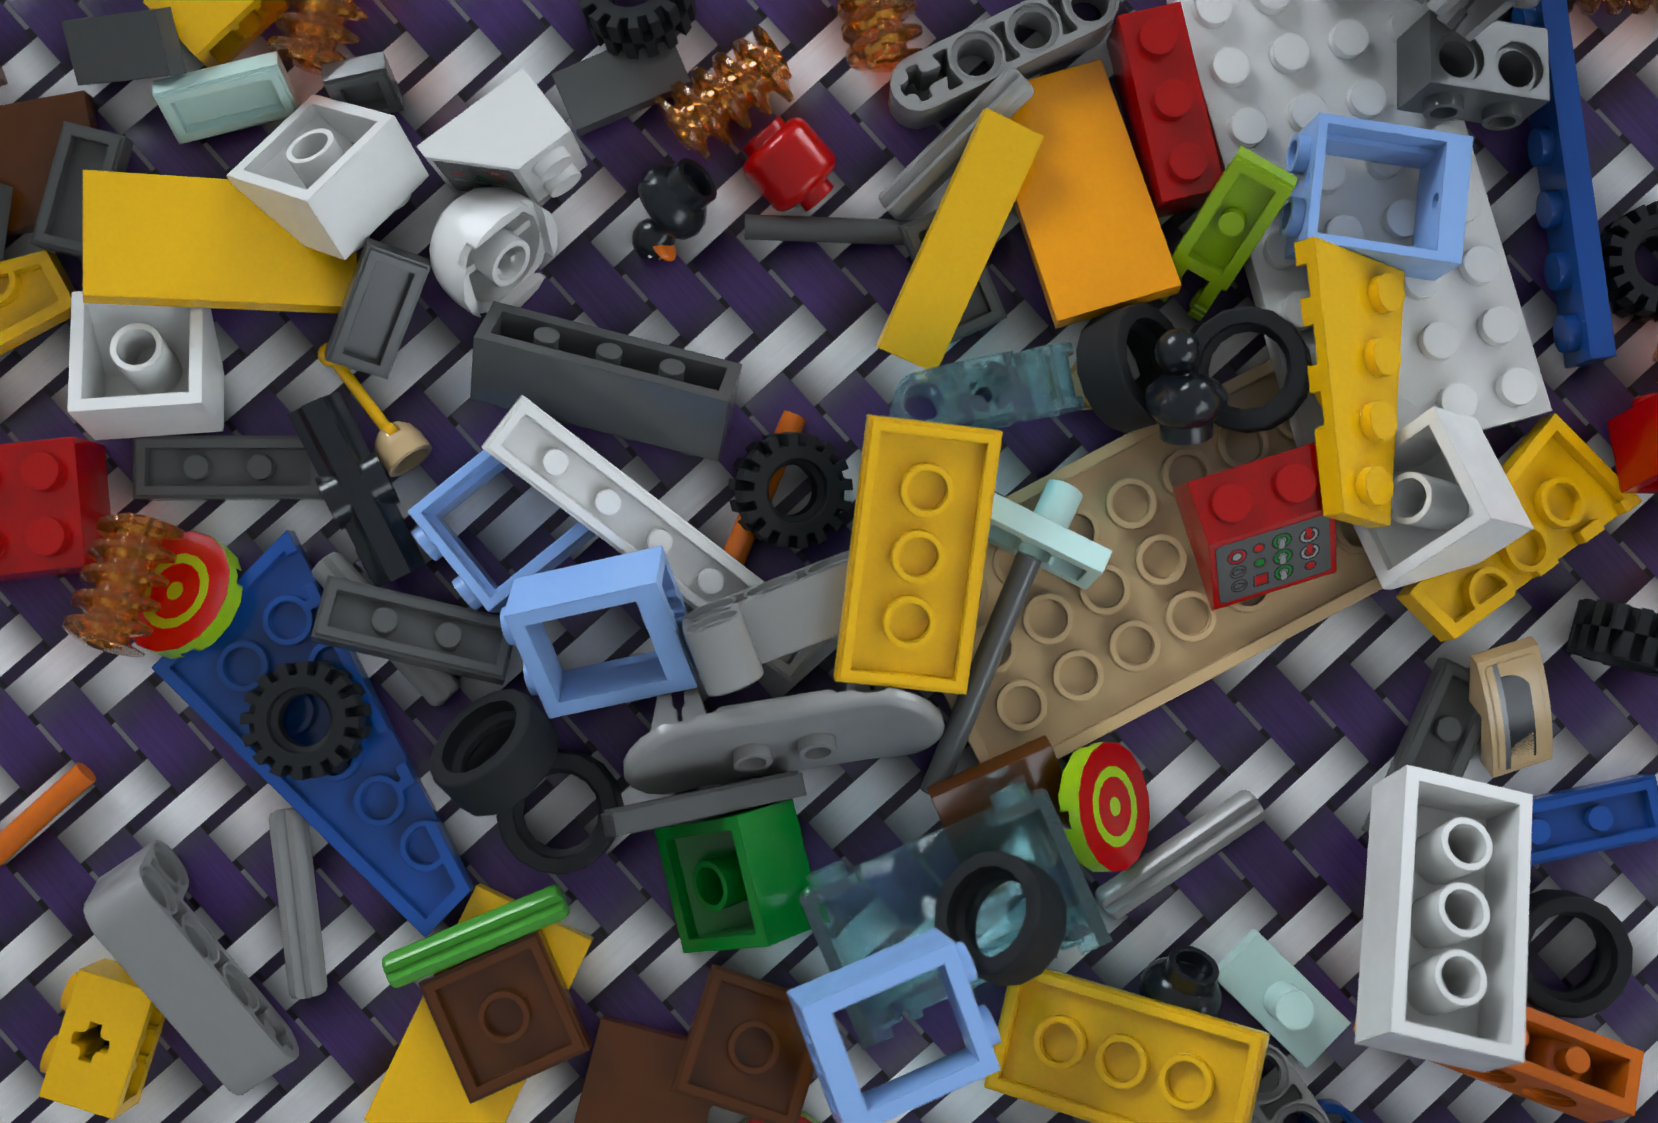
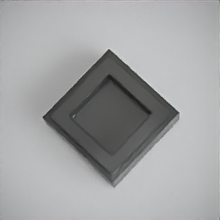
[321,51,404,114]

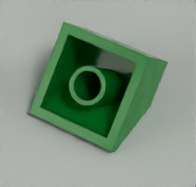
[654,798,823,953]

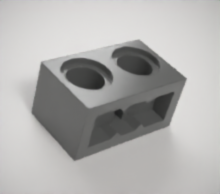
[1397,10,1550,131]

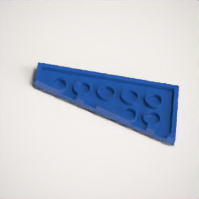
[151,530,475,938]

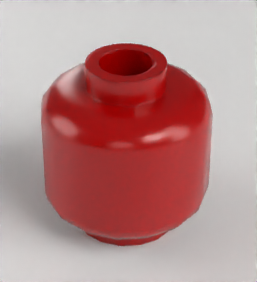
[742,115,836,212]

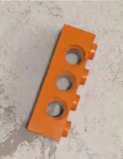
[1353,1006,1644,1123]

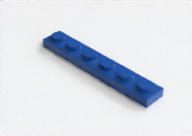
[1510,0,1617,369]

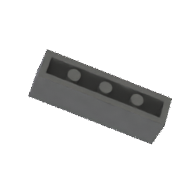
[470,301,742,461]

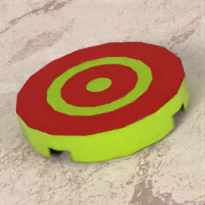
[121,531,243,659]
[1058,742,1150,872]

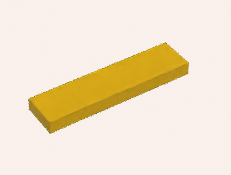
[875,108,1044,374]

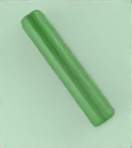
[382,884,570,988]

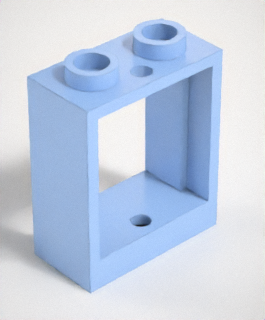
[1279,112,1473,281]
[407,450,596,613]
[500,546,699,719]
[786,928,1001,1123]

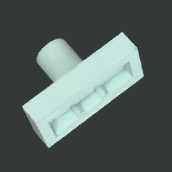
[988,479,1112,590]
[1217,928,1351,1069]

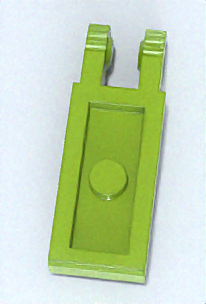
[1160,145,1298,321]

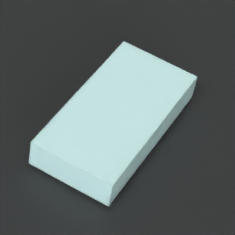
[152,51,301,144]

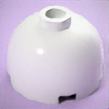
[429,187,558,318]

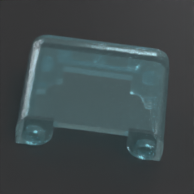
[799,781,1112,1050]

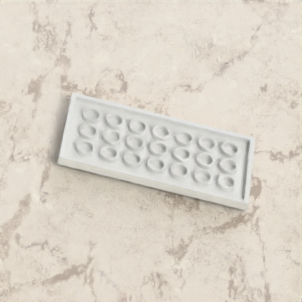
[1166,0,1552,448]

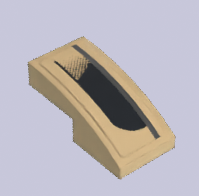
[1469,636,1553,778]

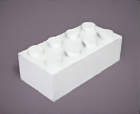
[1354,765,1533,1073]

